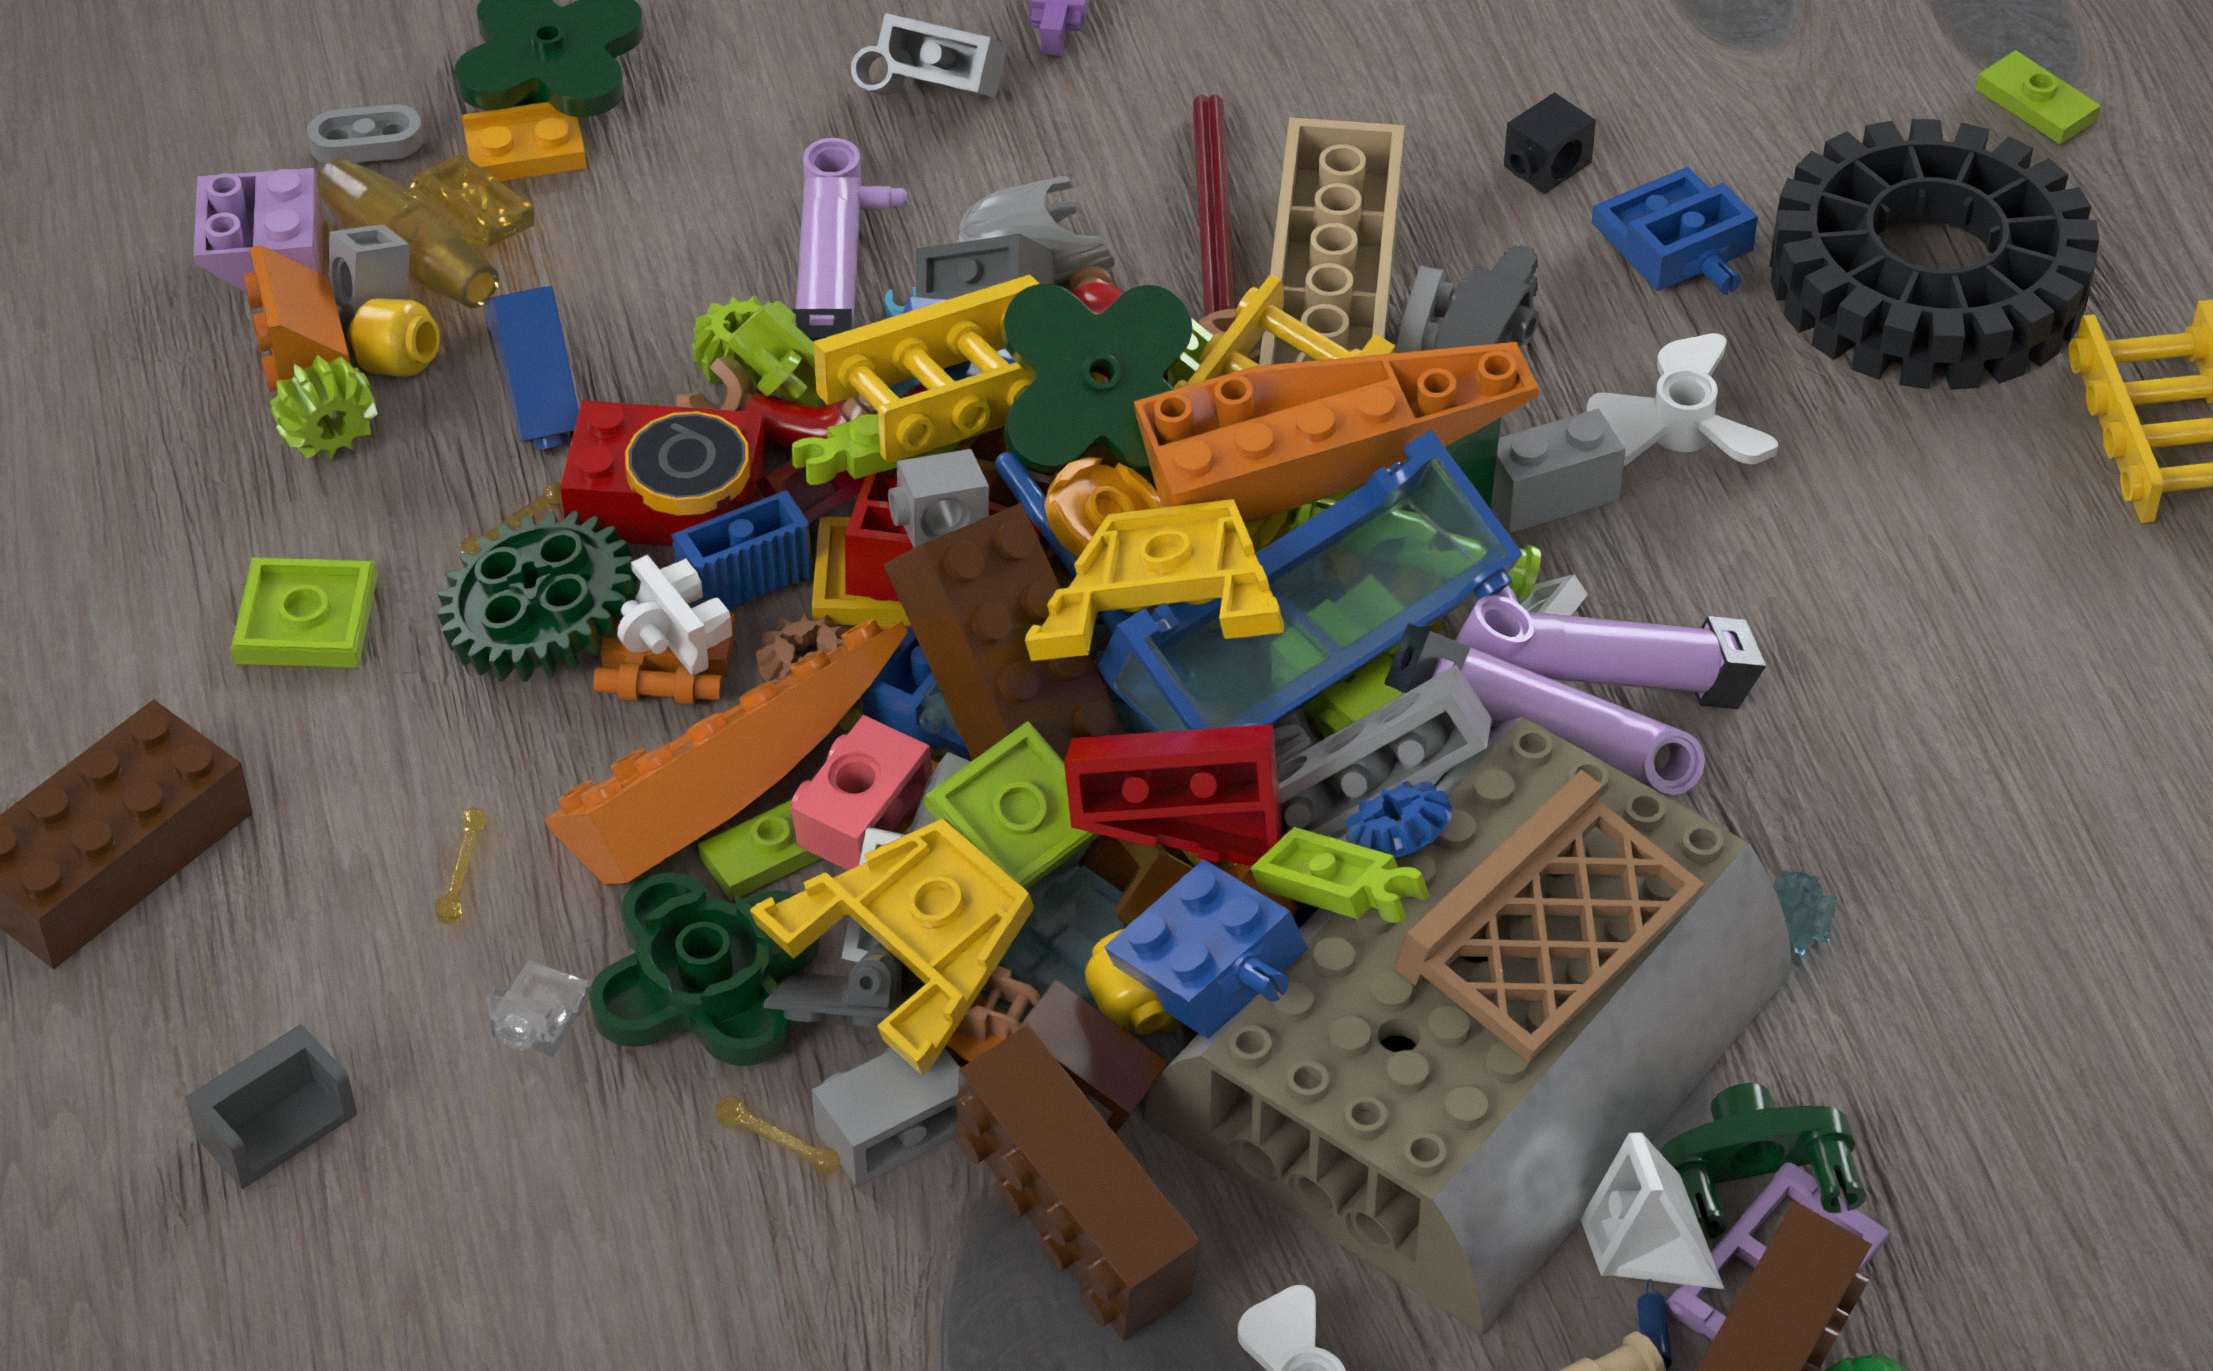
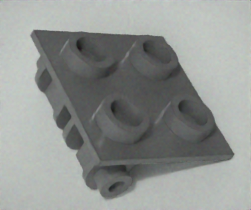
[764,942,925,1028]

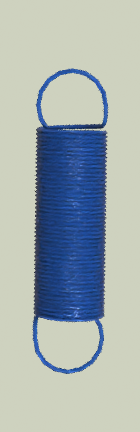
[1637,1279,1672,1370]

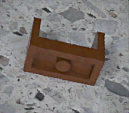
[1078,835,1198,926]
[1016,980,1168,1134]

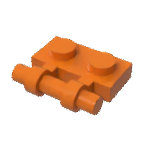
[593,613,737,705]

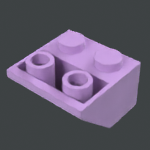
[193,168,324,293]

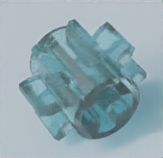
[1773,870,1837,955]

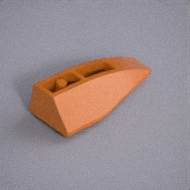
[1134,342,1539,523]
[544,618,908,885]

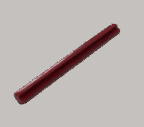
[1193,94,1236,317]

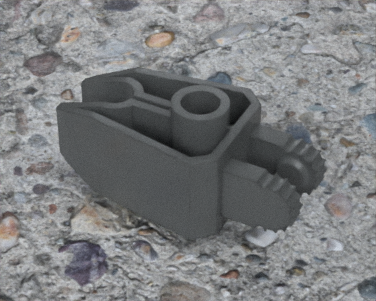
[1436,244,1539,349]

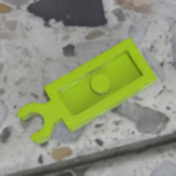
[792,414,962,485]
[1251,827,1430,923]

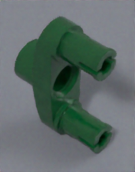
[1659,1083,1866,1239]

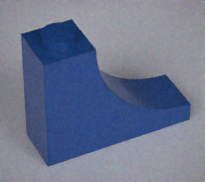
[483,285,579,450]

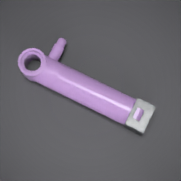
[792,138,907,341]
[1455,586,1766,709]
[1384,623,1705,795]

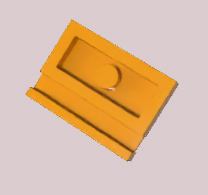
[461,102,587,185]

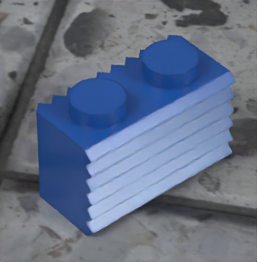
[671,490,813,610]

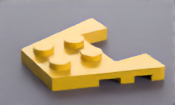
[1025,499,1284,661]
[750,818,1034,1076]

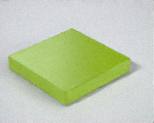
[230,557,378,668]
[923,721,1100,890]

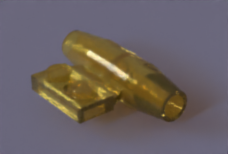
[317,154,535,308]

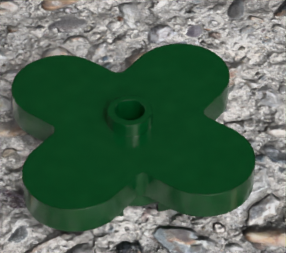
[454,0,644,117]
[1001,284,1192,474]
[589,872,820,1066]

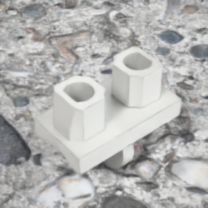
[617,555,732,676]

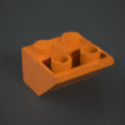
[243,245,351,392]

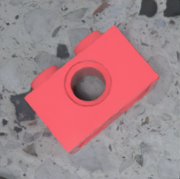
[790,715,933,870]

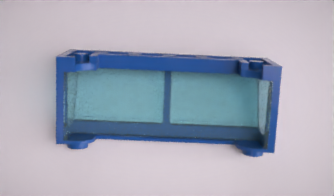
[1096,429,1523,732]

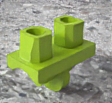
[726,301,822,406]

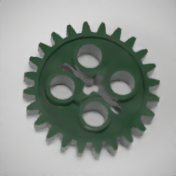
[436,510,639,682]

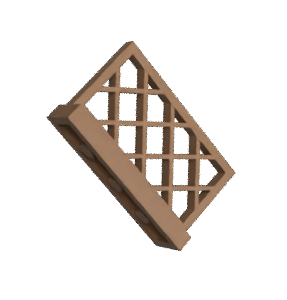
[1394,769,1705,1063]

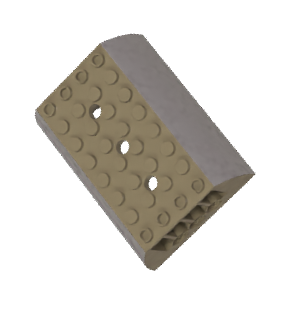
[1144,717,1791,1335]

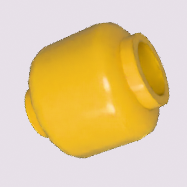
[347,298,440,377]
[1084,929,1173,1035]

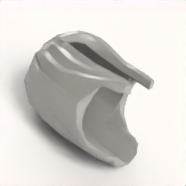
[957,176,1115,286]

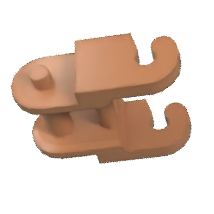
[956,966,1041,1041]

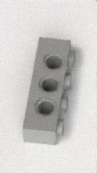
[1277,665,1492,837]

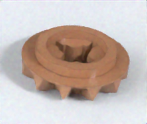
[756,611,849,683]

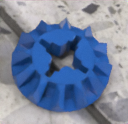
[1345,781,1452,860]

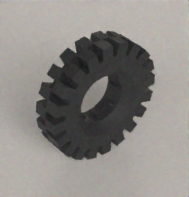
[1769,119,2099,390]

